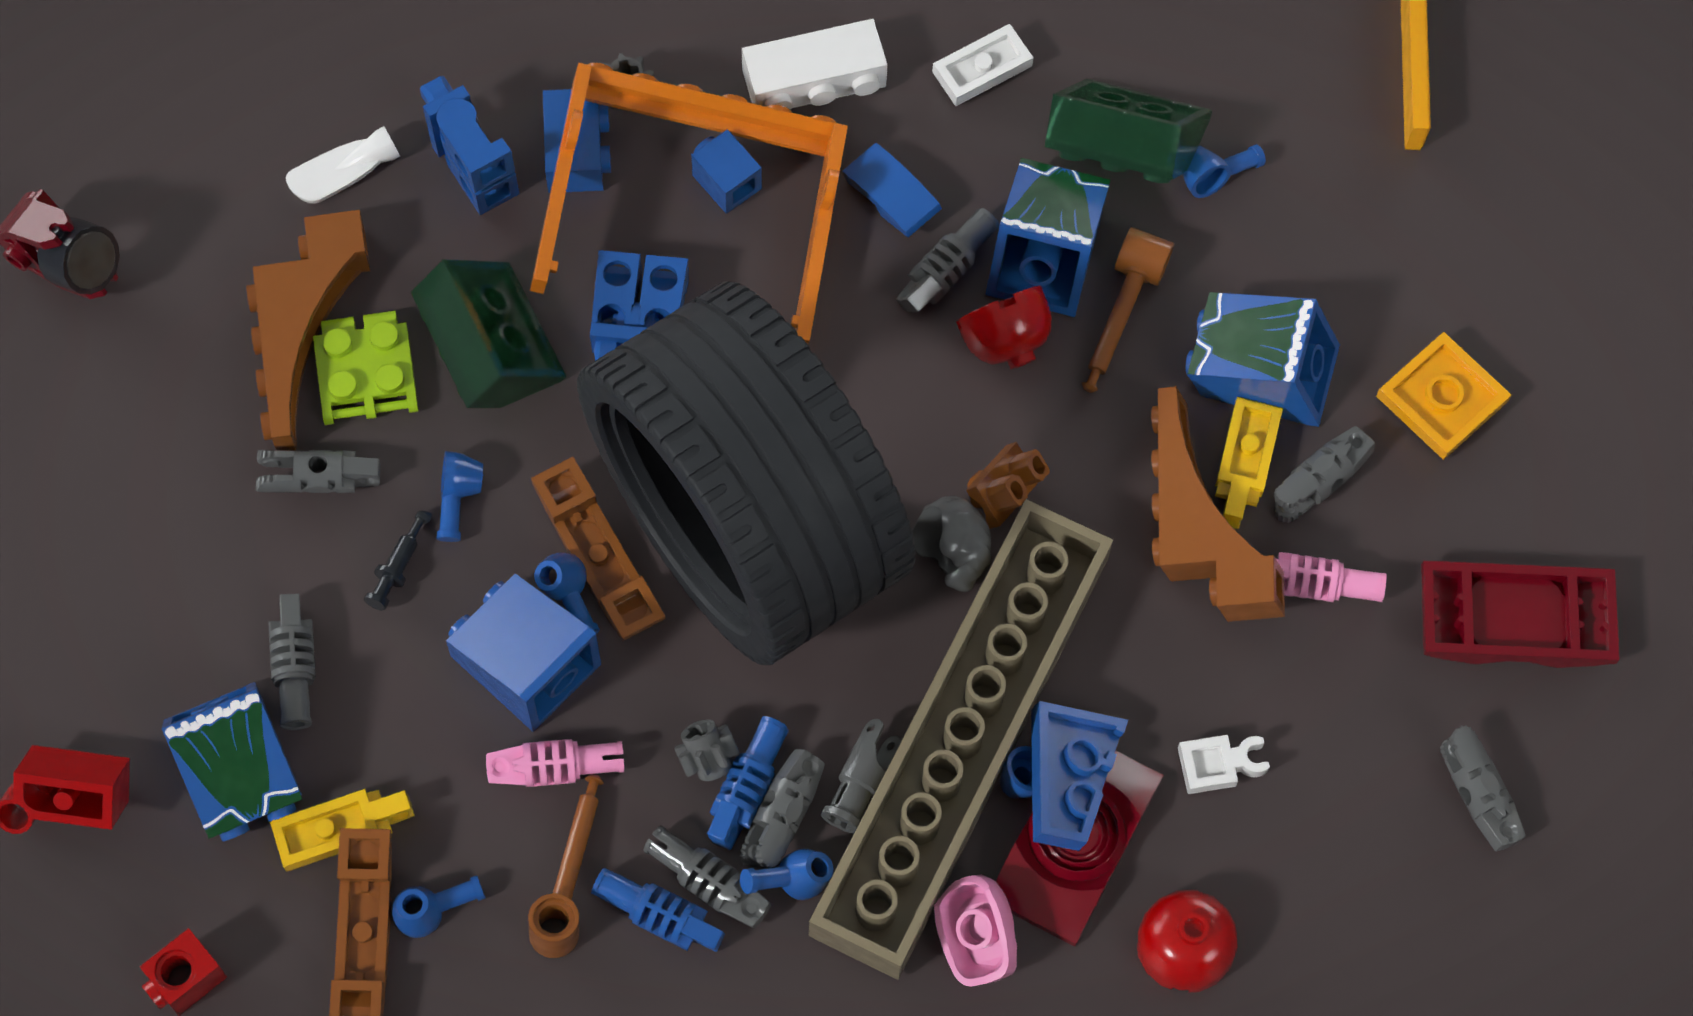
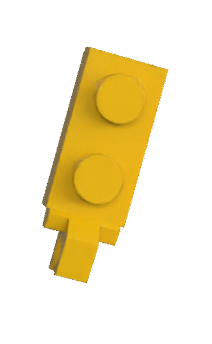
[1215,397,1283,529]
[270,789,414,872]

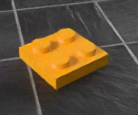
[1376,332,1511,460]

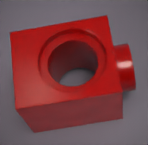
[140,928,227,1016]

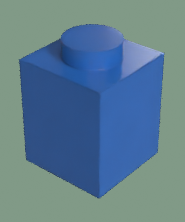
[691,129,762,214]

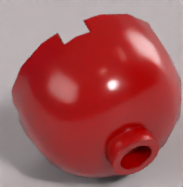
[956,285,1052,370]
[1137,890,1238,993]

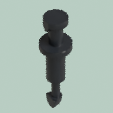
[364,510,432,611]

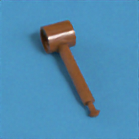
[1081,226,1175,393]
[528,774,604,958]

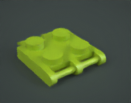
[313,311,419,425]

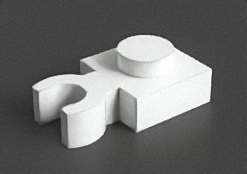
[1178,735,1270,794]

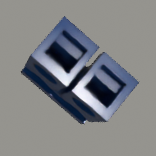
[419,76,520,215]
[590,250,689,361]

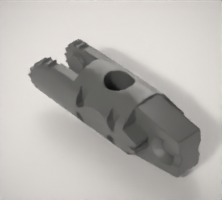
[1274,426,1375,523]
[256,450,381,493]
[1440,725,1526,852]
[739,749,825,868]

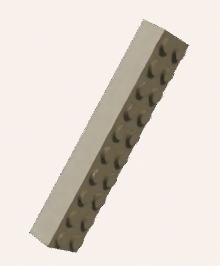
[809,499,1113,980]

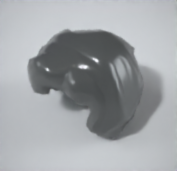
[911,496,992,592]

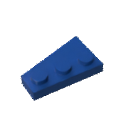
[1031,701,1128,851]

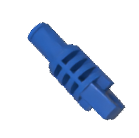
[707,716,789,850]
[591,868,725,952]

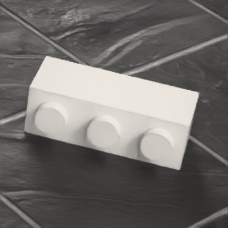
[742,19,888,110]

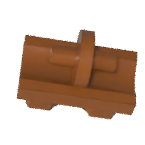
[966,442,1050,529]

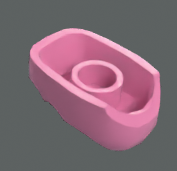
[934,874,1017,987]

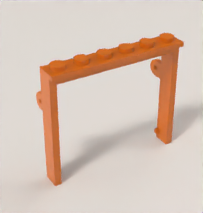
[530,62,848,344]

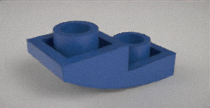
[842,143,942,237]

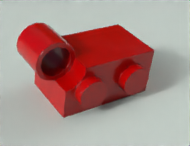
[0,745,130,834]

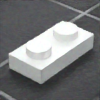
[932,24,1034,106]

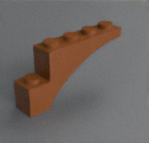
[246,209,370,450]
[1151,386,1285,622]

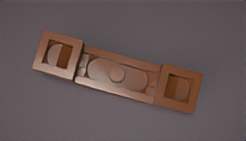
[531,457,666,641]
[329,828,392,1016]

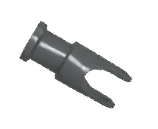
[821,719,902,834]

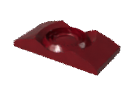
[1421,560,1620,668]
[996,750,1164,947]

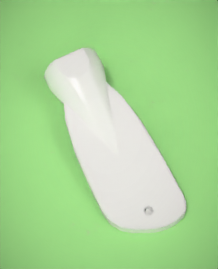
[286,126,400,204]

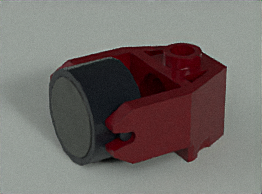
[0,189,120,299]

